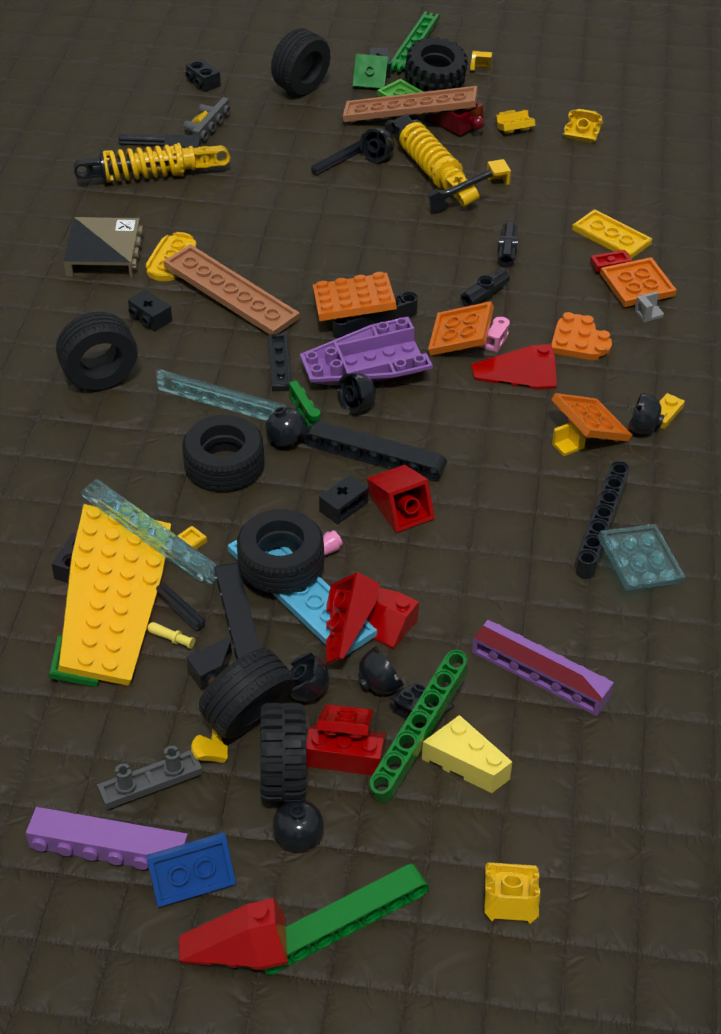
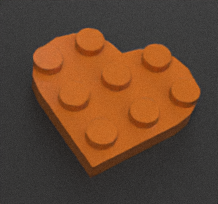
[552,312,612,360]

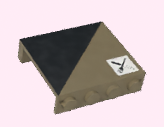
[63,217,144,278]

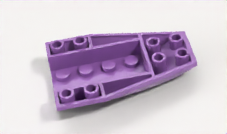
[300,317,433,385]

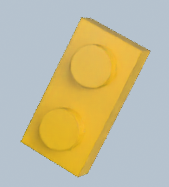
[659,393,685,429]

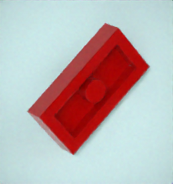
[590,250,632,272]

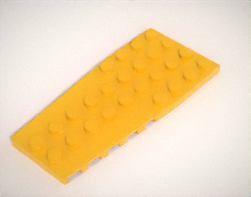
[58,504,171,686]

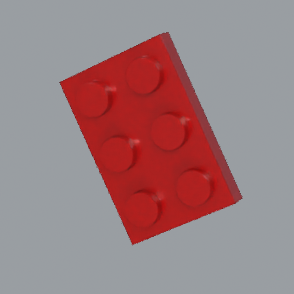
[317,704,374,738]

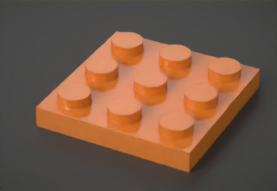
[600,257,677,307]
[428,301,494,355]
[551,393,632,442]

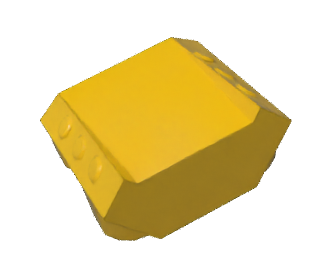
[563,109,603,143]
[485,863,540,924]

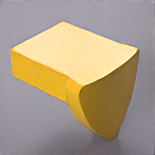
[470,51,492,71]

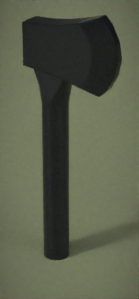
[427,170,493,214]

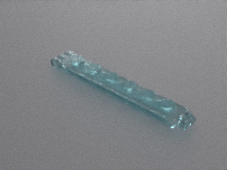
[156,370,287,420]
[81,479,217,584]

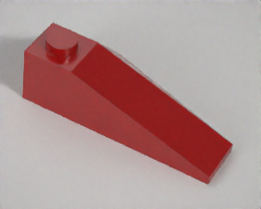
[471,344,557,390]
[326,572,380,664]
[340,579,419,650]
[179,898,288,970]

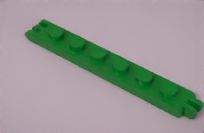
[390,11,440,72]

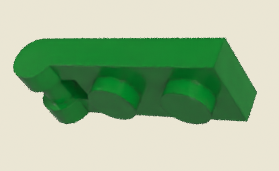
[289,380,321,428]

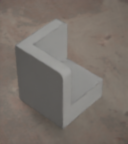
[634,291,664,323]

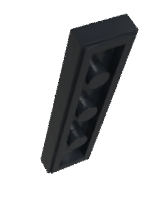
[268,334,292,392]

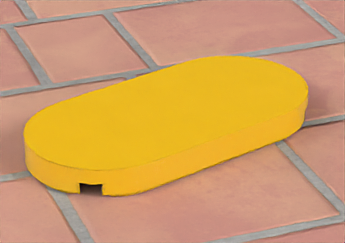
[146,232,197,281]

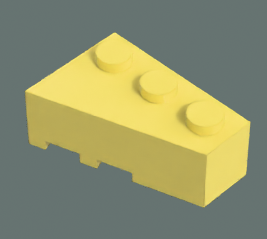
[422,715,512,793]

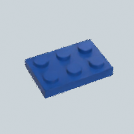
[146,832,236,907]

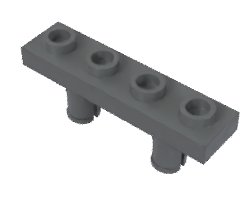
[183,97,231,144]
[97,746,203,810]

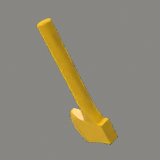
[191,728,228,763]

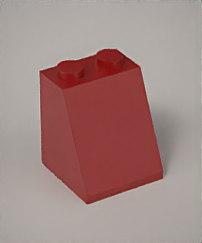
[367,465,435,533]

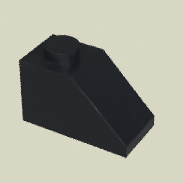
[186,637,232,691]

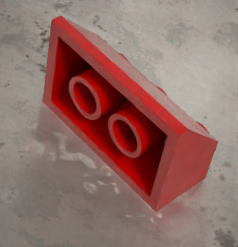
[306,724,387,775]

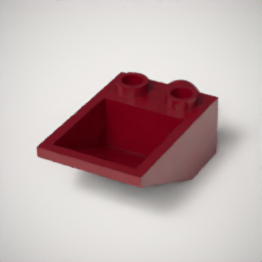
[425,102,485,135]

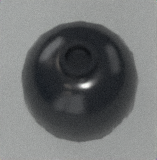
[360,128,395,163]
[337,372,376,414]
[627,393,664,435]
[265,407,309,446]
[358,646,404,695]
[289,652,329,702]
[272,800,324,853]

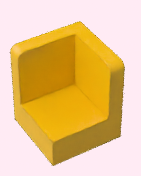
[487,159,511,185]
[552,423,586,456]

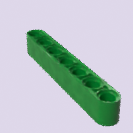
[370,650,468,803]
[264,864,429,975]

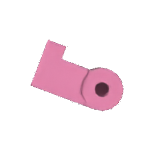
[479,317,510,352]

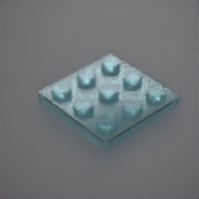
[597,524,686,591]

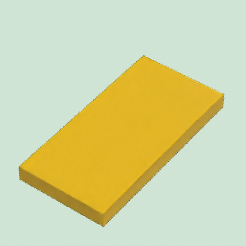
[572,209,652,259]

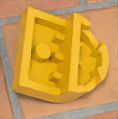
[496,110,536,133]

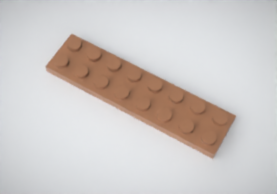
[343,86,478,123]
[164,244,300,335]

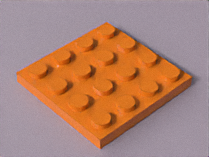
[313,272,397,321]

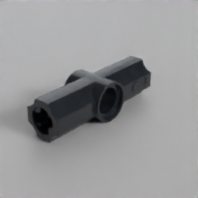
[498,222,518,267]
[460,268,510,307]

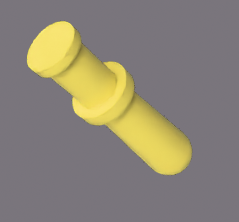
[147,622,195,649]

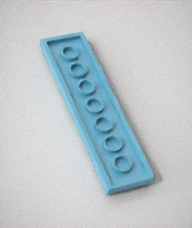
[227,540,377,657]

